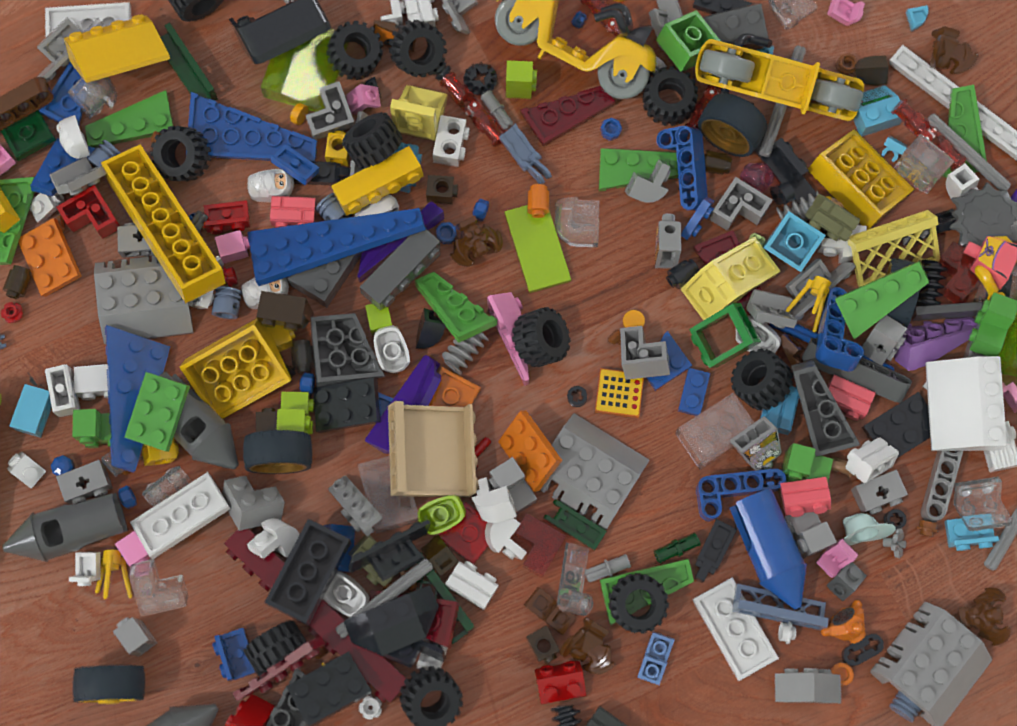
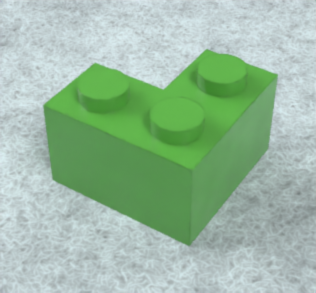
[968,292,1017,357]
[72,409,111,448]
[781,443,833,483]

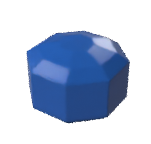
[600,118,622,141]
[473,199,489,222]
[436,222,457,244]
[299,373,315,396]
[51,455,75,476]
[118,486,137,509]

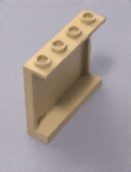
[388,401,479,497]

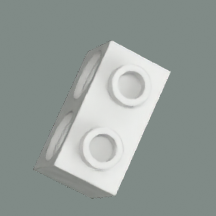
[433,115,470,167]

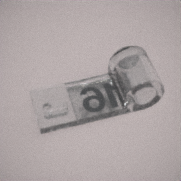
[557,543,593,616]

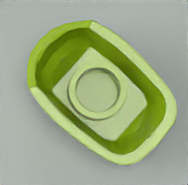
[418,495,466,535]

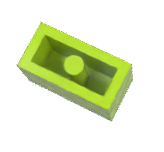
[506,61,537,99]

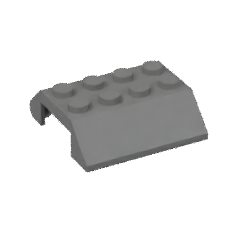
[94,256,194,345]
[540,413,650,530]
[870,602,992,726]

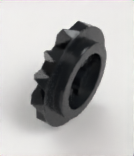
[463,62,497,95]

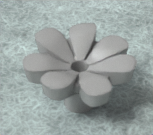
[883,528,906,559]

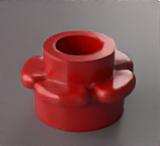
[223,267,238,287]
[1,302,23,323]

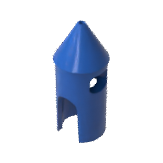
[729,489,807,610]

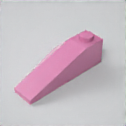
[487,292,529,386]

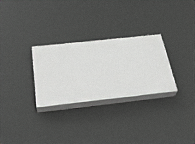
[45,2,132,37]
[130,472,231,560]
[692,578,779,681]

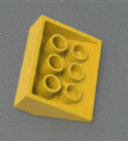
[64,14,170,83]
[808,129,915,230]
[179,318,292,419]

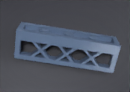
[732,584,829,630]

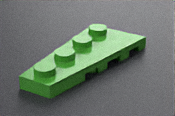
[415,272,497,343]
[599,559,694,625]

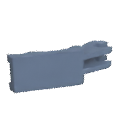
[499,123,552,184]

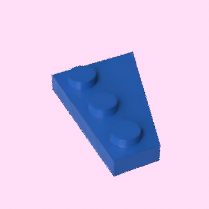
[39,62,90,126]
[30,138,95,196]

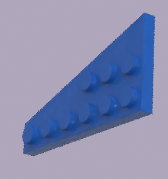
[186,92,317,162]
[104,325,170,472]

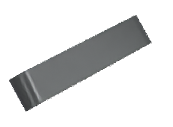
[802,338,912,403]

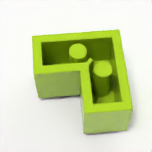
[277,392,314,434]

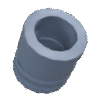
[87,139,120,176]
[315,193,352,221]
[211,286,242,319]
[889,691,921,722]

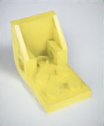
[390,85,448,141]
[681,236,781,321]

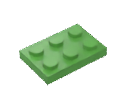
[125,372,190,452]

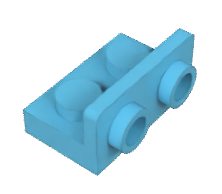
[944,515,999,551]

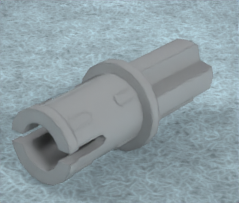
[480,90,513,130]
[585,554,631,582]

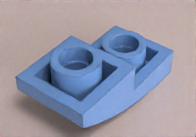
[637,631,674,685]

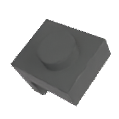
[827,562,867,601]

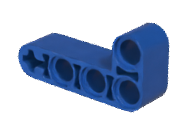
[656,126,708,211]
[815,287,864,372]
[696,469,786,522]

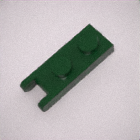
[543,499,607,551]

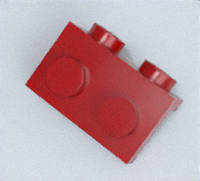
[203,200,251,234]
[535,661,586,705]

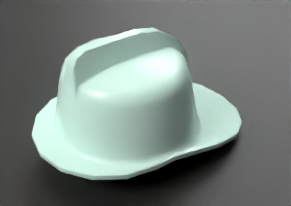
[843,513,896,545]

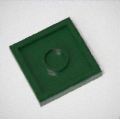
[1,110,56,162]

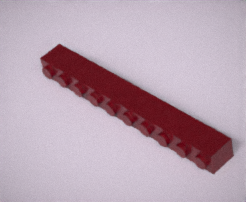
[224,529,406,703]

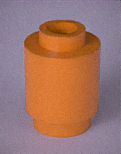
[527,184,549,218]

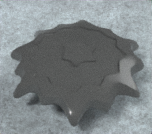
[949,182,1017,248]

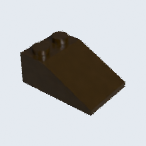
[256,291,314,331]

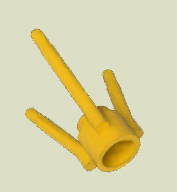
[786,275,831,333]
[95,550,133,599]

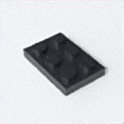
[313,377,381,433]
[862,392,930,458]
[286,651,372,726]

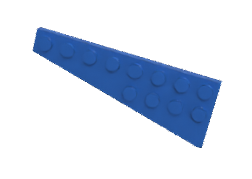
[247,208,426,286]

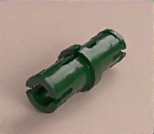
[653,532,701,564]

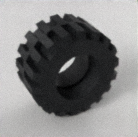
[168,0,224,22]
[389,20,447,77]
[326,21,383,80]
[642,66,698,126]
[342,112,403,168]
[150,126,211,181]
[512,307,571,367]
[731,349,793,411]
[608,573,669,634]
[243,620,307,676]
[399,666,463,726]

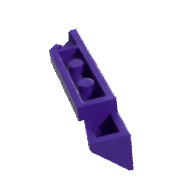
[357,201,444,283]
[365,355,441,454]

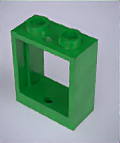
[689,303,761,368]

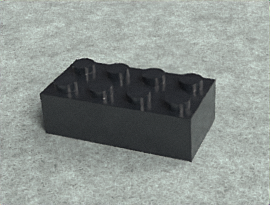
[264,519,351,626]

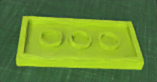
[505,205,571,293]

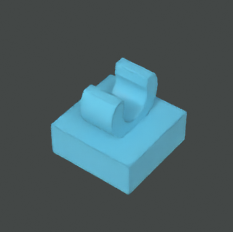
[882,135,908,162]

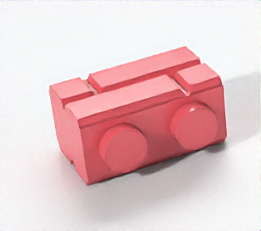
[270,196,317,228]
[827,374,876,421]
[780,477,831,517]

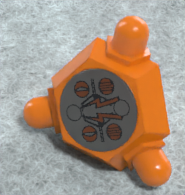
[820,600,866,643]

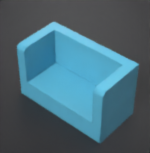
[9,384,52,438]

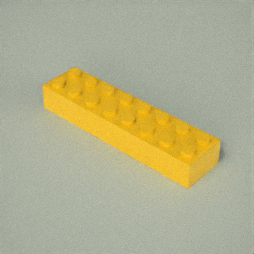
[101,144,226,304]

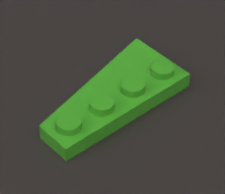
[943,85,987,178]
[85,90,174,148]
[599,148,678,192]
[0,177,35,265]
[835,261,929,339]

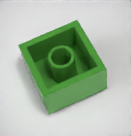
[656,10,721,72]

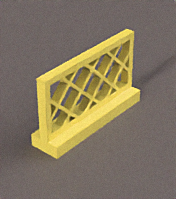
[847,210,941,287]

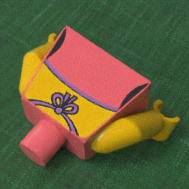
[963,236,1017,300]

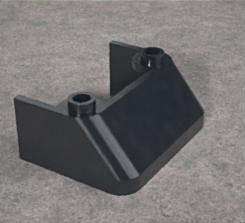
[229,0,331,64]

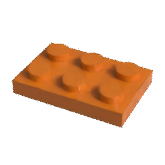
[18,218,82,297]
[498,410,562,492]

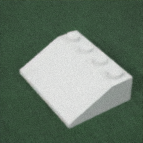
[925,357,1007,451]

